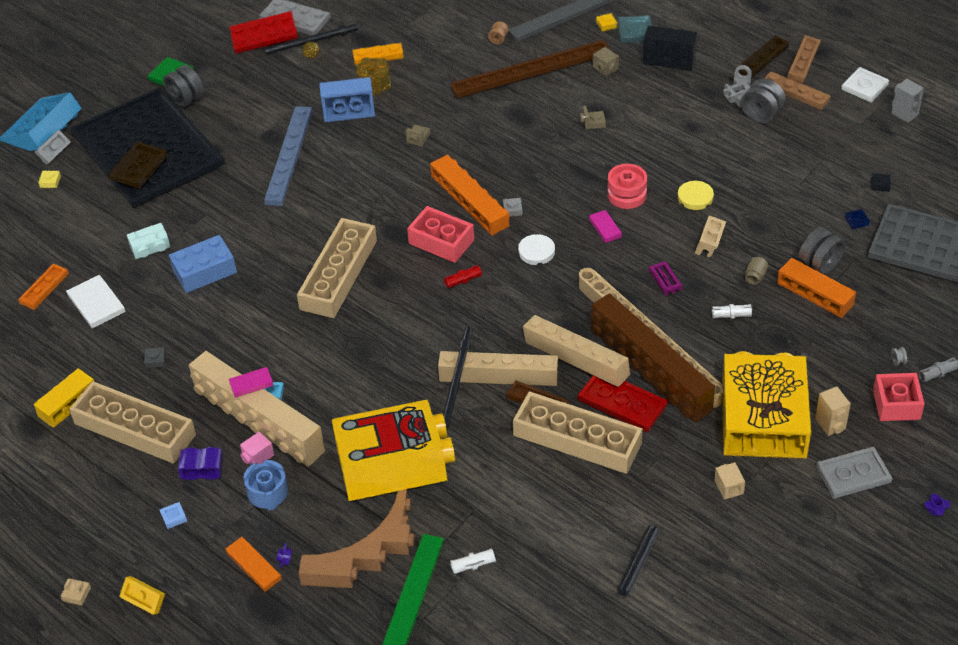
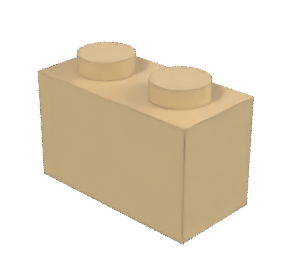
[815,387,851,436]

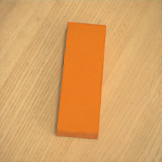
[18,264,69,310]
[225,537,282,592]

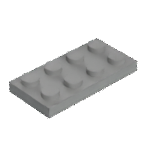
[259,0,331,35]

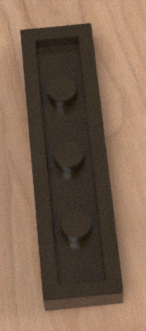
[738,35,789,78]

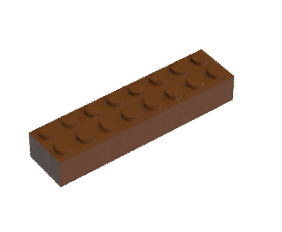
[591,293,715,423]

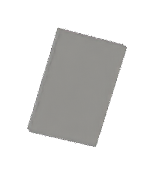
[816,447,892,499]

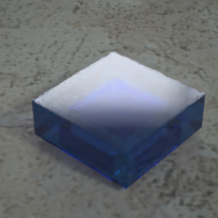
[845,209,870,230]

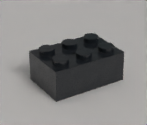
[643,25,697,71]

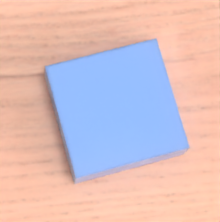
[160,502,187,529]

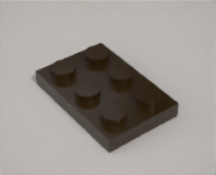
[109,141,168,189]

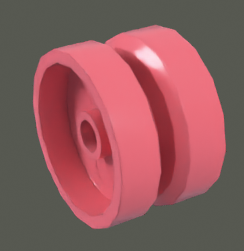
[607,164,647,209]

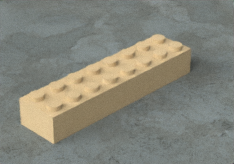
[189,351,325,467]

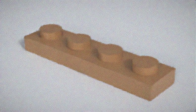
[787,35,821,83]
[764,71,831,110]

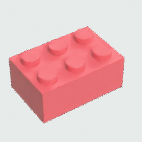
[407,206,474,263]

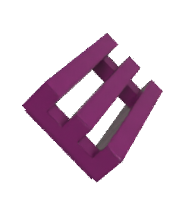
[649,261,682,296]

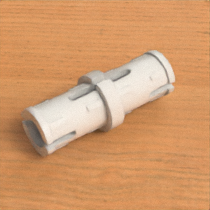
[712,304,752,319]
[450,549,495,574]

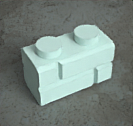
[127,223,170,259]

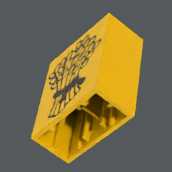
[722,351,811,458]

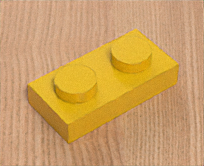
[119,576,165,615]

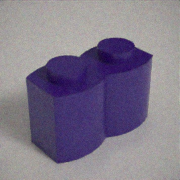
[178,447,223,480]

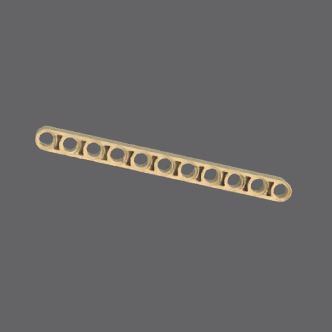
[579,268,724,408]

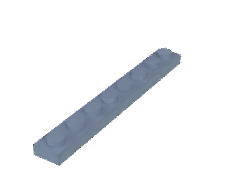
[264,106,313,206]

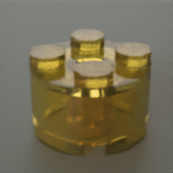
[356,57,391,95]

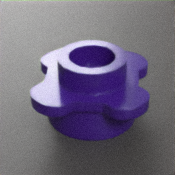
[924,494,950,516]
[276,543,292,568]

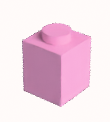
[240,432,274,465]

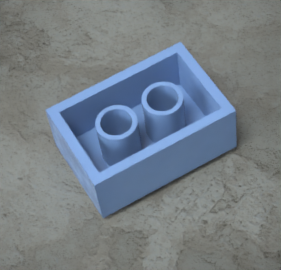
[320,77,375,122]
[169,235,237,293]

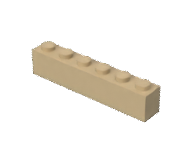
[523,315,630,387]
[438,351,558,386]

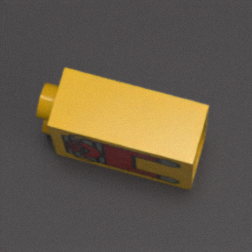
[331,399,455,501]

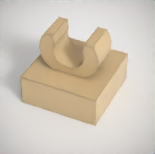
[61,579,91,605]

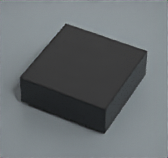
[872,173,891,192]

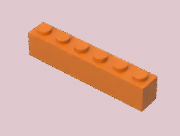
[430,155,510,236]

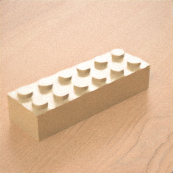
[297,218,377,318]
[69,381,196,464]
[513,391,643,474]

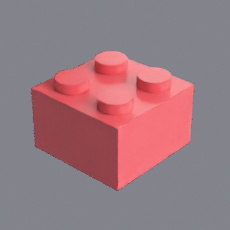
[873,373,924,421]

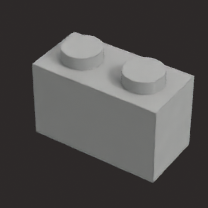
[892,79,924,123]

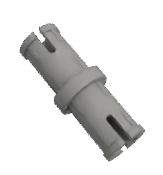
[918,357,958,383]

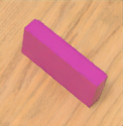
[589,210,622,243]
[228,367,274,398]

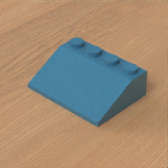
[0,92,82,151]

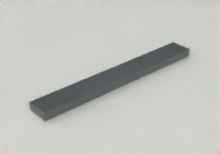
[508,0,616,43]

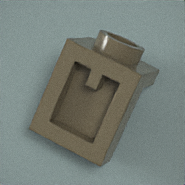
[580,106,606,130]
[406,125,430,147]

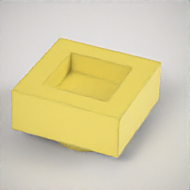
[38,171,61,188]

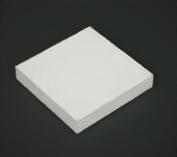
[842,67,889,102]

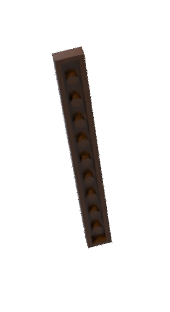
[450,40,610,98]

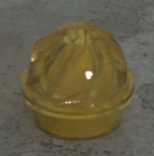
[303,41,319,58]

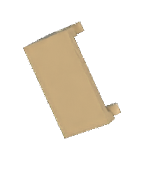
[695,216,726,257]

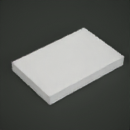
[66,275,126,328]

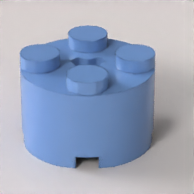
[244,460,289,510]

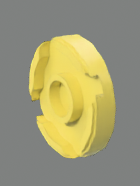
[677,181,714,210]

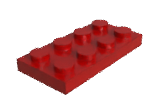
[230,11,298,54]
[578,375,668,432]

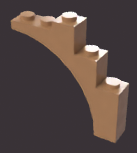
[299,490,415,588]

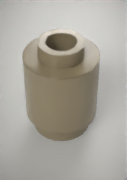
[745,257,768,285]

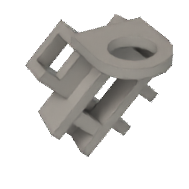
[723,65,752,107]

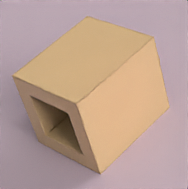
[715,463,745,500]

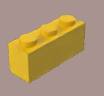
[33,368,95,428]

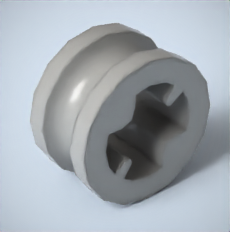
[891,347,907,366]

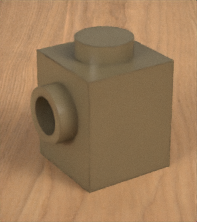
[593,47,619,76]

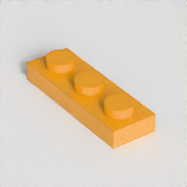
[353,43,404,65]

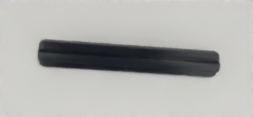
[618,525,659,597]

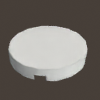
[518,235,555,265]

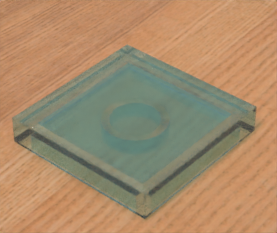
[618,15,652,42]

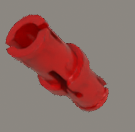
[443,265,482,289]

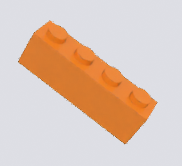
[777,258,856,318]

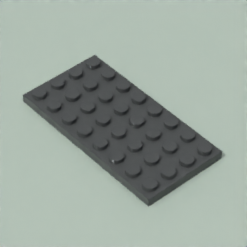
[868,204,958,282]

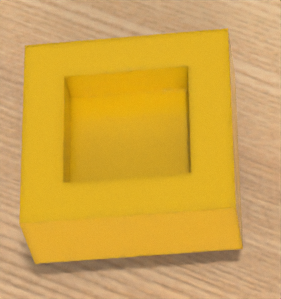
[596,13,617,31]

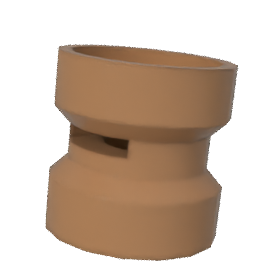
[488,22,509,44]

